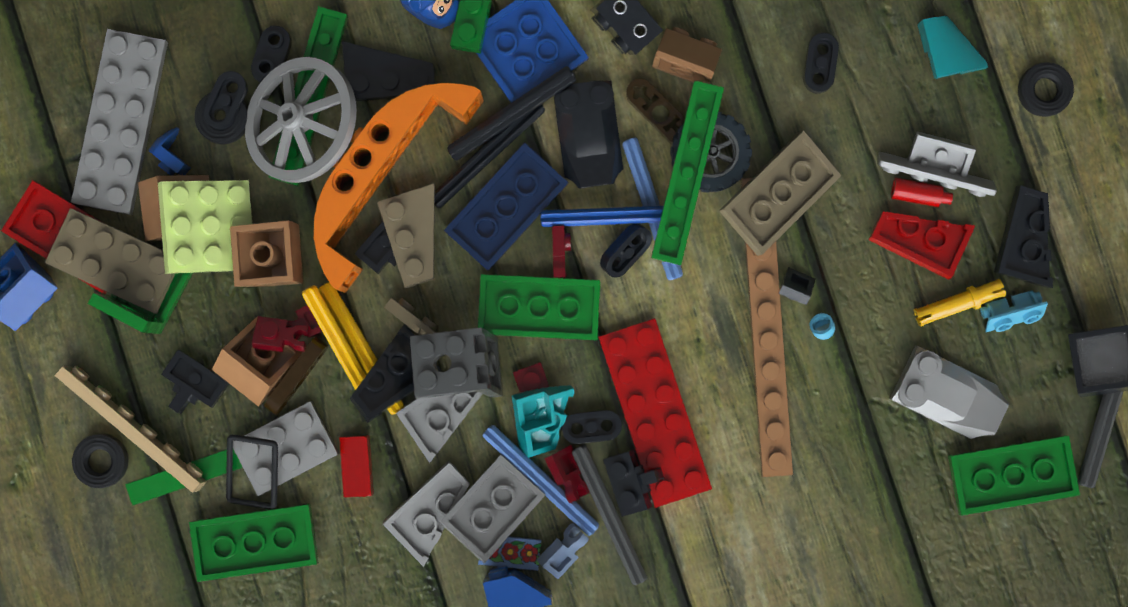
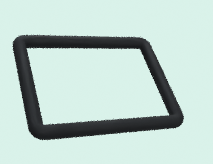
[226,434,278,510]

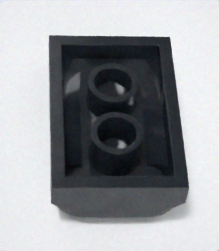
[553,81,623,189]

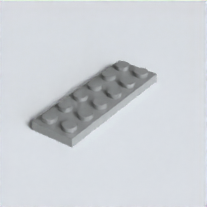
[71,29,168,215]

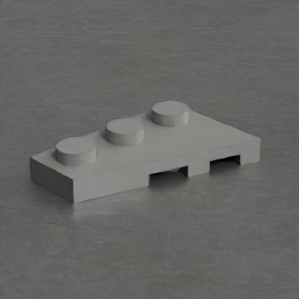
[396,392,482,463]
[383,461,470,567]

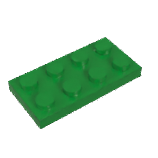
[478,274,600,340]
[948,435,1080,516]
[189,504,319,582]

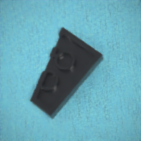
[342,41,436,101]
[994,185,1053,288]
[350,324,441,423]

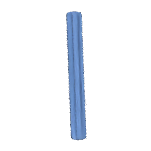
[622,138,683,280]
[483,425,599,536]

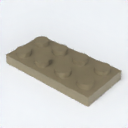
[719,131,842,256]
[45,208,175,313]

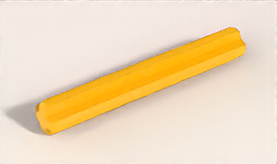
[302,285,366,390]

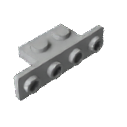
[877,131,997,197]

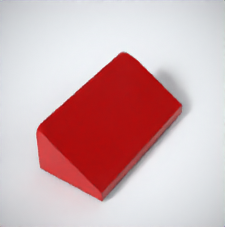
[339,435,374,497]

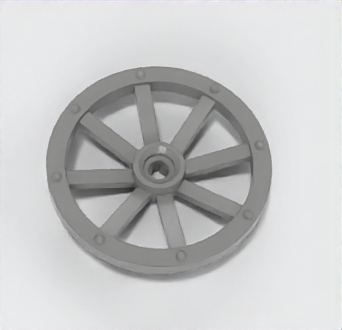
[245,57,357,183]

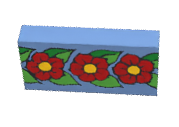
[478,536,541,571]

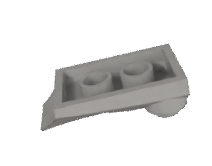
[890,346,1009,439]

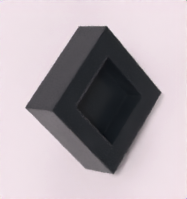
[779,267,816,305]

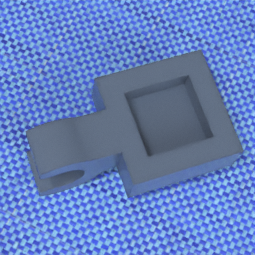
[537,523,589,579]

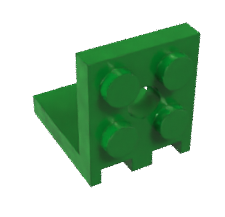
[87,273,193,334]

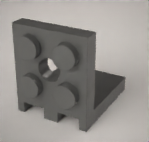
[410,327,503,399]

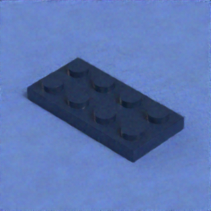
[444,142,569,271]

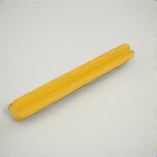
[318,282,405,415]

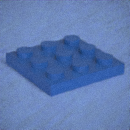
[476,0,589,103]

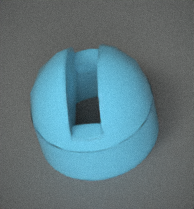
[809,313,835,340]

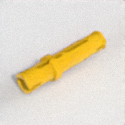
[913,278,1006,327]

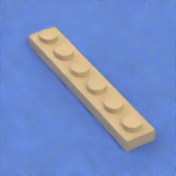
[55,366,207,493]

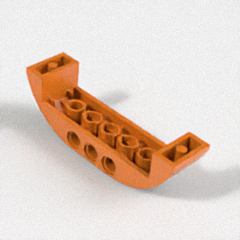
[314,83,484,293]

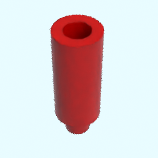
[891,177,953,207]

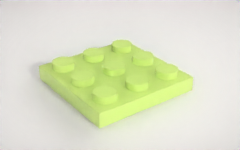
[158,180,252,274]

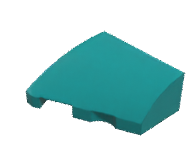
[917,16,988,79]
[512,385,574,458]

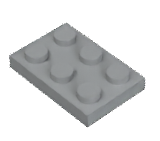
[233,401,339,496]
[440,455,545,563]

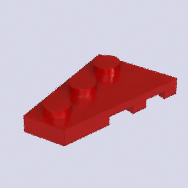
[868,211,976,280]

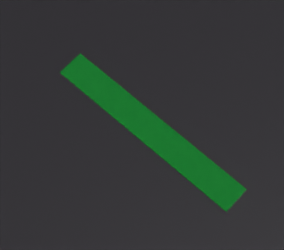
[125,449,243,506]

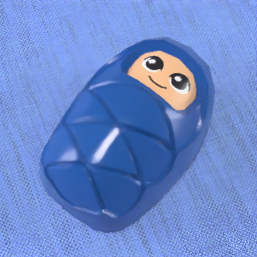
[400,0,460,29]

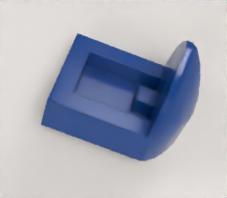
[148,127,191,176]

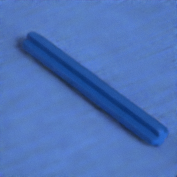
[541,206,663,227]

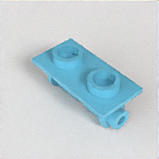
[980,290,1048,332]

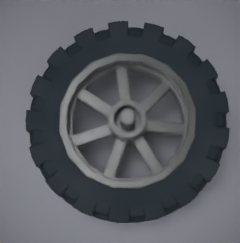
[670,112,752,193]

